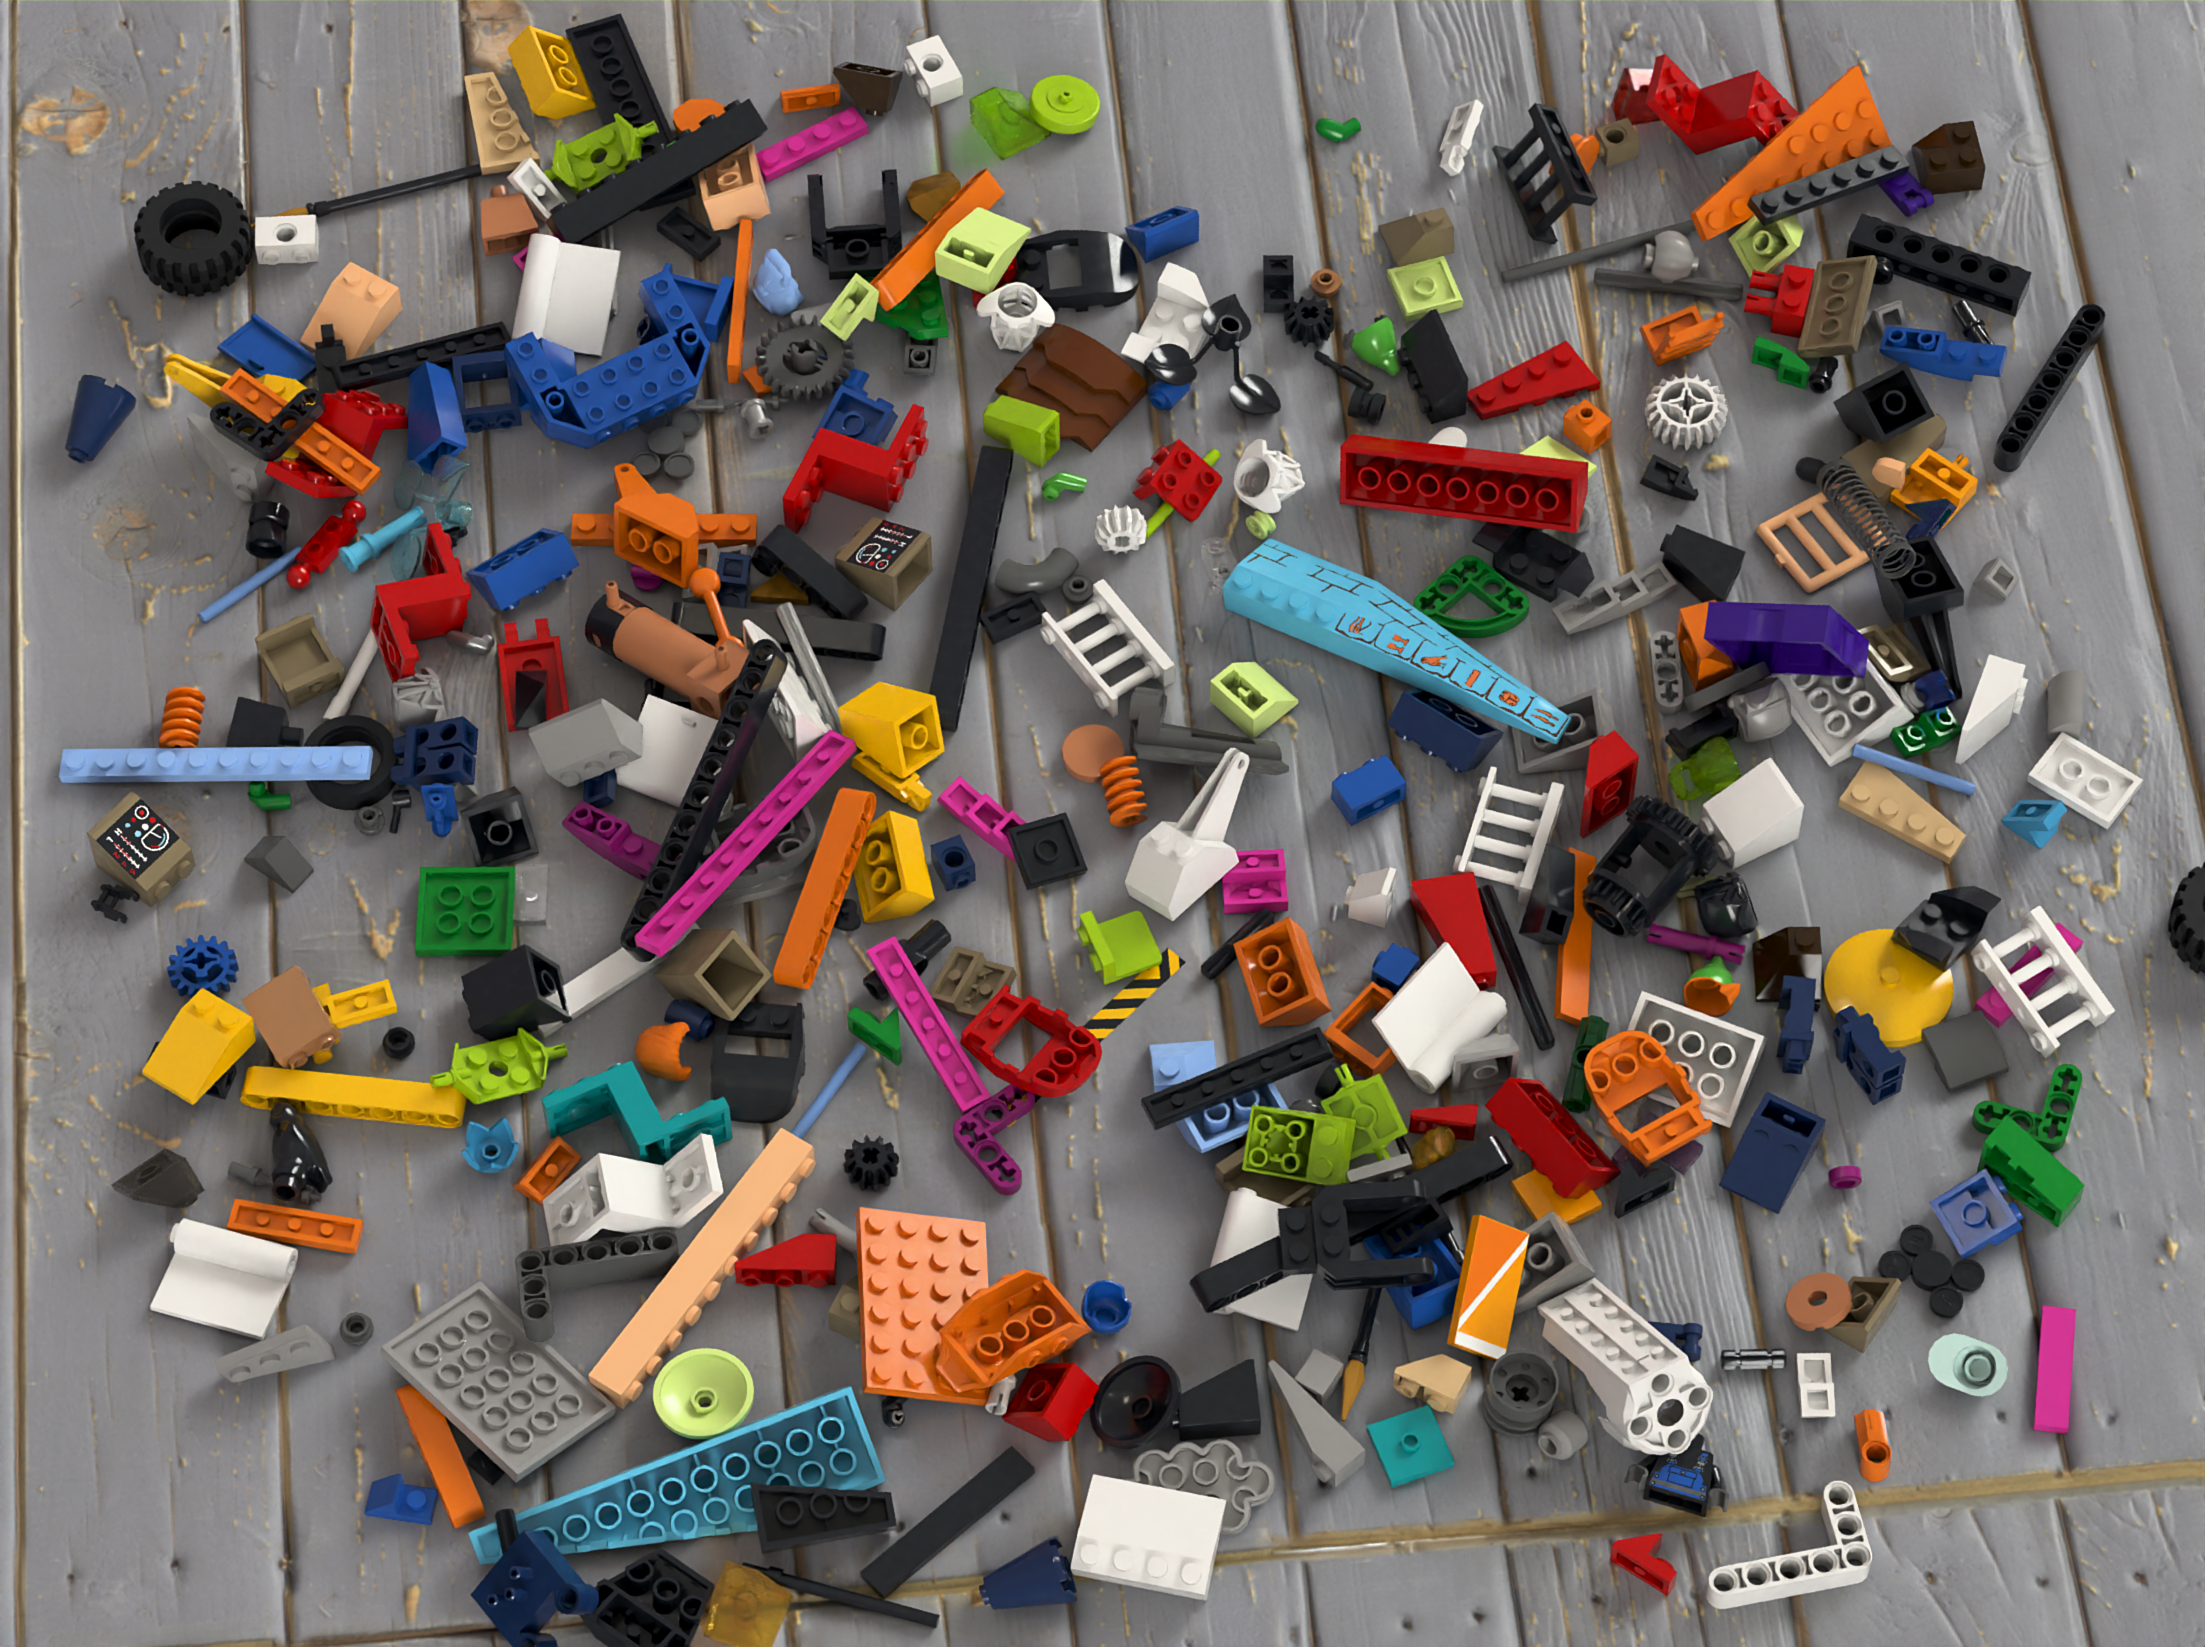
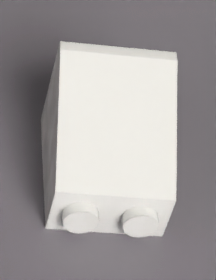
[1699,758,1804,869]

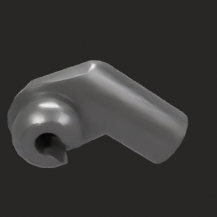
[446,629,495,655]

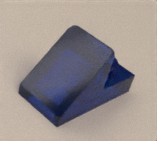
[1904,499,1958,540]

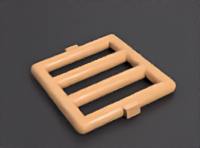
[1756,483,1890,593]

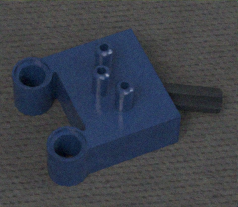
[471,1508,599,1647]

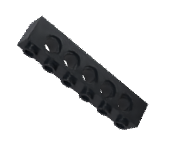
[1846,214,2032,317]

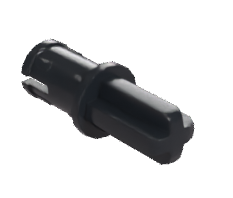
[1952,300,1995,345]

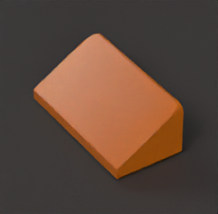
[780,83,841,113]
[512,1135,582,1206]

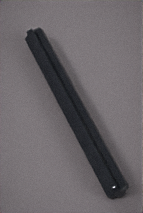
[1478,884,1555,1051]

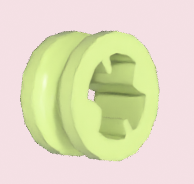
[1246,509,1276,540]

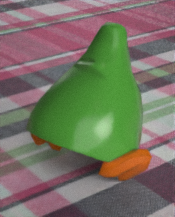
[1683,956,1741,1017]

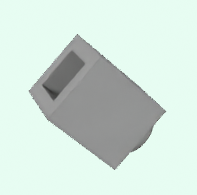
[1294,1349,1344,1408]

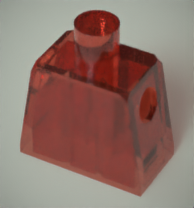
[1611,68,1662,125]

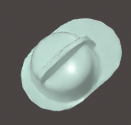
[1928,1333,2008,1397]

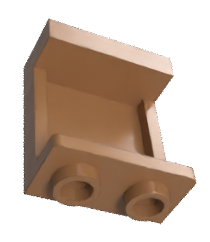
[241,965,342,1069]

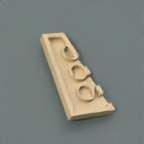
[464,72,541,175]
[1838,760,1966,864]

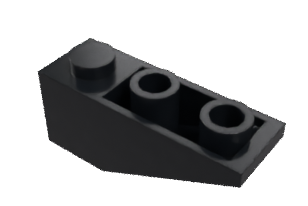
[1519,843,1575,945]

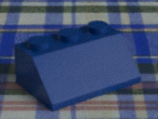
[465,528,579,611]

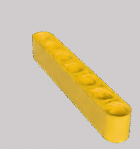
[240,1066,467,1128]

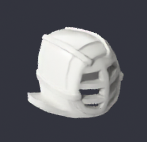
[976,282,1055,353]
[1234,439,1305,513]

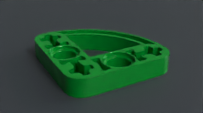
[1413,555,1529,639]

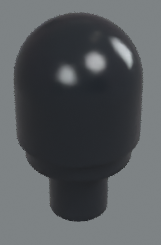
[1795,457,1839,484]

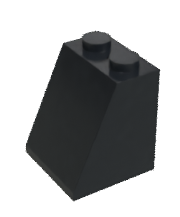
[1833,362,1935,444]
[461,944,572,1042]

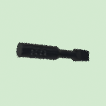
[1314,350,1374,393]

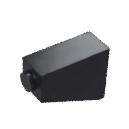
[1660,525,1746,603]
[1172,1359,1261,1441]

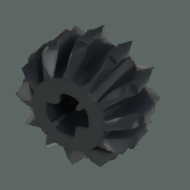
[1284,296,1335,347]
[843,1134,899,1192]

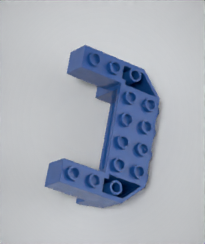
[503,269,711,449]

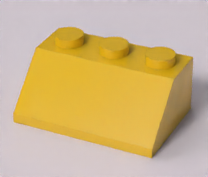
[507,25,596,120]
[853,810,935,923]

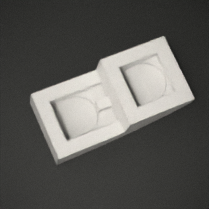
[1796,1353,1835,1418]

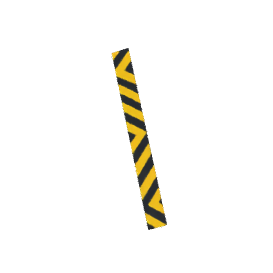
[991,948,1186,1127]

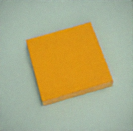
[1511,1169,1602,1225]

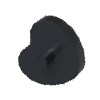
[443,526,468,547]
[834,899,861,931]

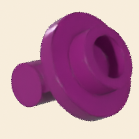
[631,564,663,592]

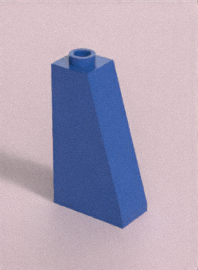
[407,361,467,475]

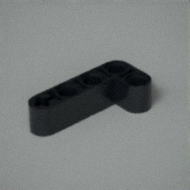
[751,524,868,621]

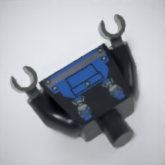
[1624,1433,1729,1517]

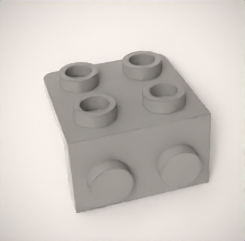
[1345,1139,1412,1184]

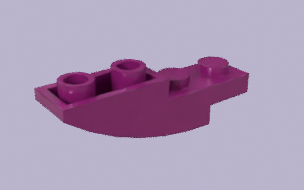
[562,800,681,881]

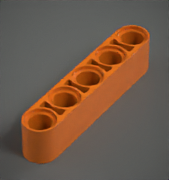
[395,1384,486,1529]

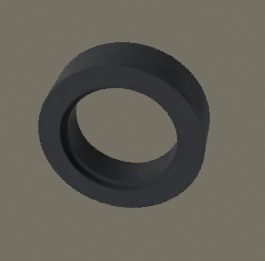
[304,715,399,810]

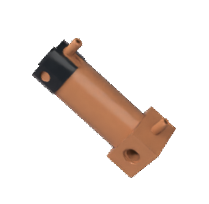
[585,581,760,720]

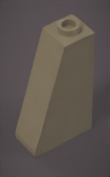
[1838,409,1947,513]

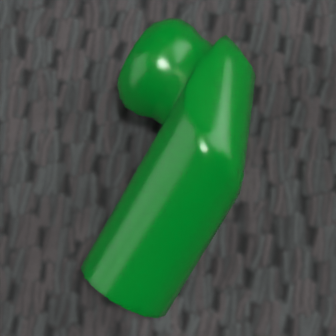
[1315,118,1361,142]

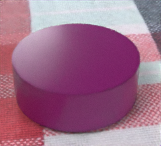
[1828,1166,1862,1189]

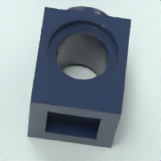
[931,834,976,892]

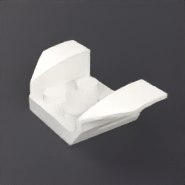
[1121,262,1209,363]

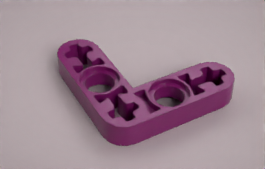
[953,1084,1035,1195]

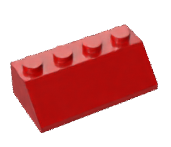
[1485,1077,1621,1199]

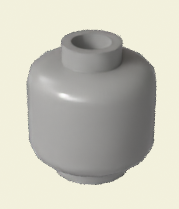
[1538,1409,1588,1460]

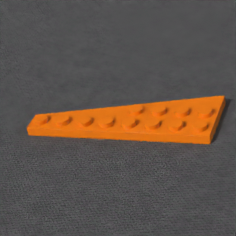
[1690,65,1892,242]

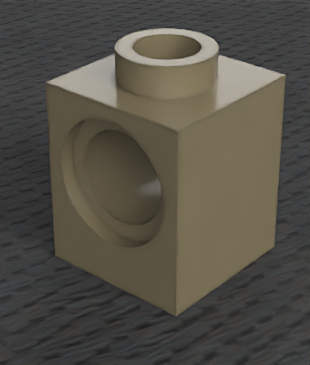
[1595,117,1640,168]

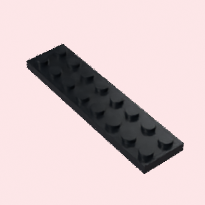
[565,13,696,212]

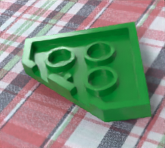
[848,271,949,340]

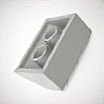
[529,698,643,787]

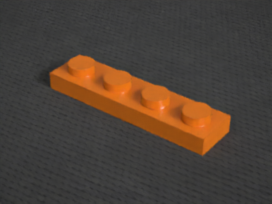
[226,1198,364,1255]

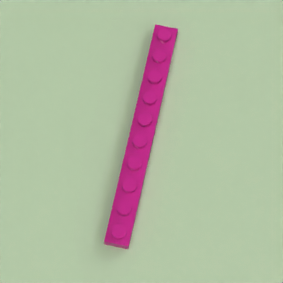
[634,730,857,958]

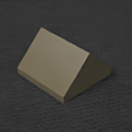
[1820,1276,1902,1353]

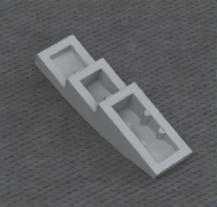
[1552,561,1678,635]

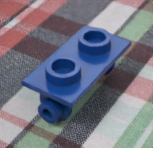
[421,783,459,837]

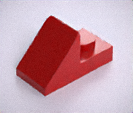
[1610,1533,1677,1596]

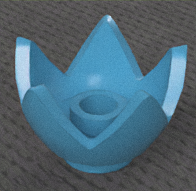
[461,1117,519,1174]

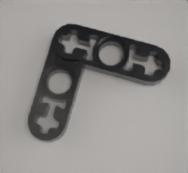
[210,388,326,462]

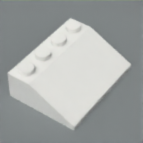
[742,619,833,765]
[1764,656,1915,767]
[1627,991,1768,1128]
[1070,1474,1226,1601]

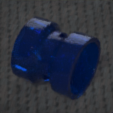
[1915,670,1956,711]

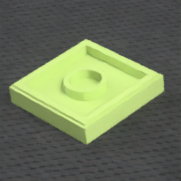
[1387,256,1463,322]

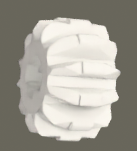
[1095,505,1147,555]

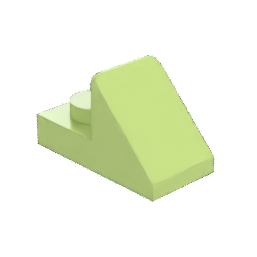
[820,273,879,341]

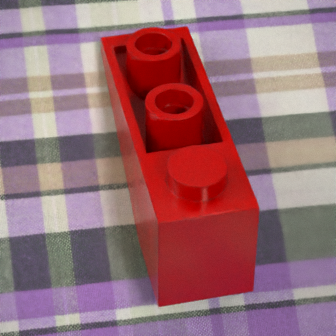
[734,1234,837,1288]

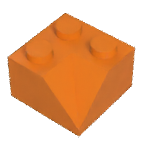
[1676,600,1736,693]

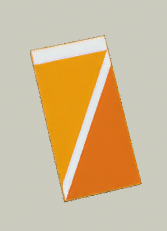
[1447,1215,1529,1362]

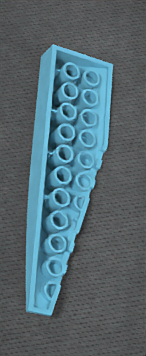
[468,1386,886,1565]

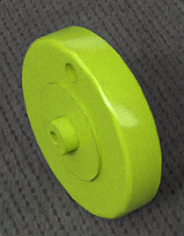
[1029,75,1101,134]

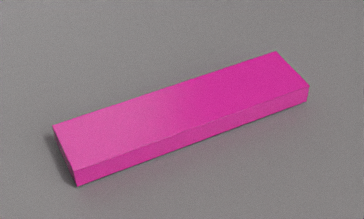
[2033,1305,2076,1434]

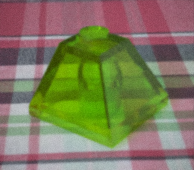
[969,87,1051,161]

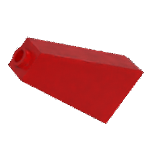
[1410,872,1497,991]

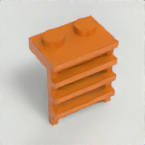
[1639,305,1725,367]

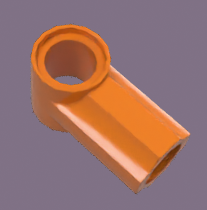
[1854,1409,1892,1482]

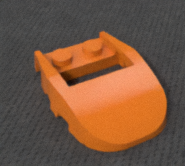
[1584,1030,1713,1168]

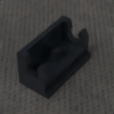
[1665,702,1739,765]

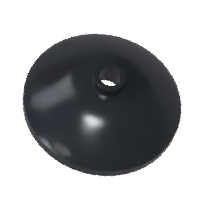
[1090,1355,1181,1449]

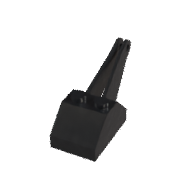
[1873,535,1964,702]

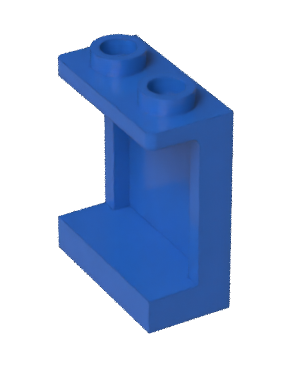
[644,263,735,343]

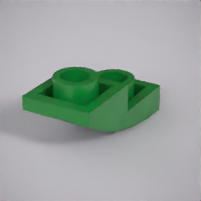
[1889,706,1962,759]

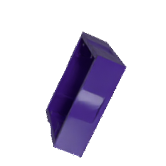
[1704,601,1869,678]

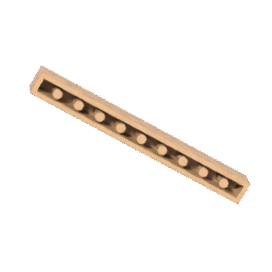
[588,1128,816,1410]

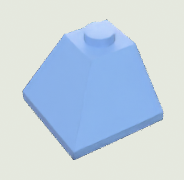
[1149,1040,1216,1094]

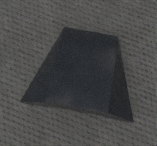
[576,1548,715,1647]

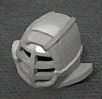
[391,667,447,733]
[1727,677,1791,742]

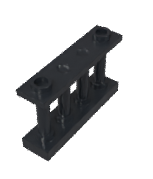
[1492,103,1598,244]

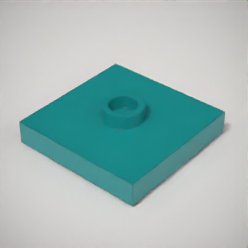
[1366,1405,1455,1488]

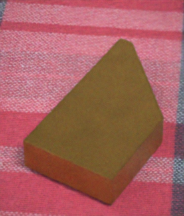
[751,573,809,606]

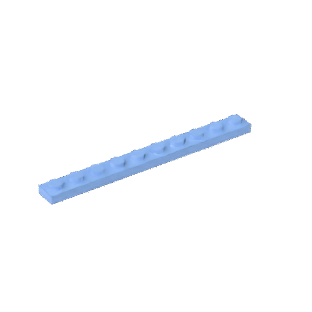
[59,746,373,783]

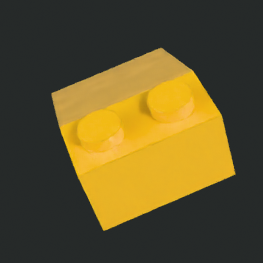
[142,988,256,1105]

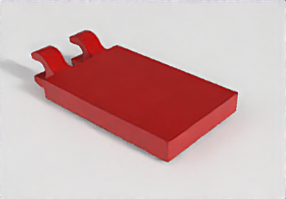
[497,618,569,732]

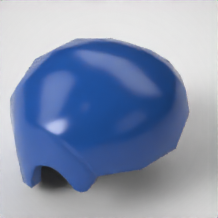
[1081,1280,1132,1334]

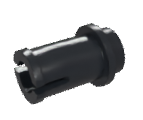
[1808,356,1839,393]

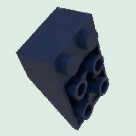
[1719,1092,1826,1214]

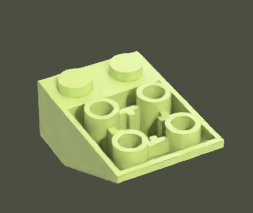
[935,207,1031,295]

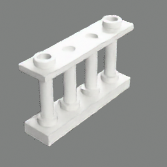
[1040,579,1175,717]
[1452,766,1565,905]
[1971,906,2115,1059]

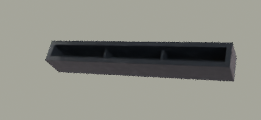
[546,99,768,245]

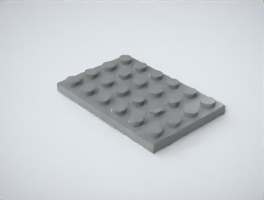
[380,1281,616,1483]

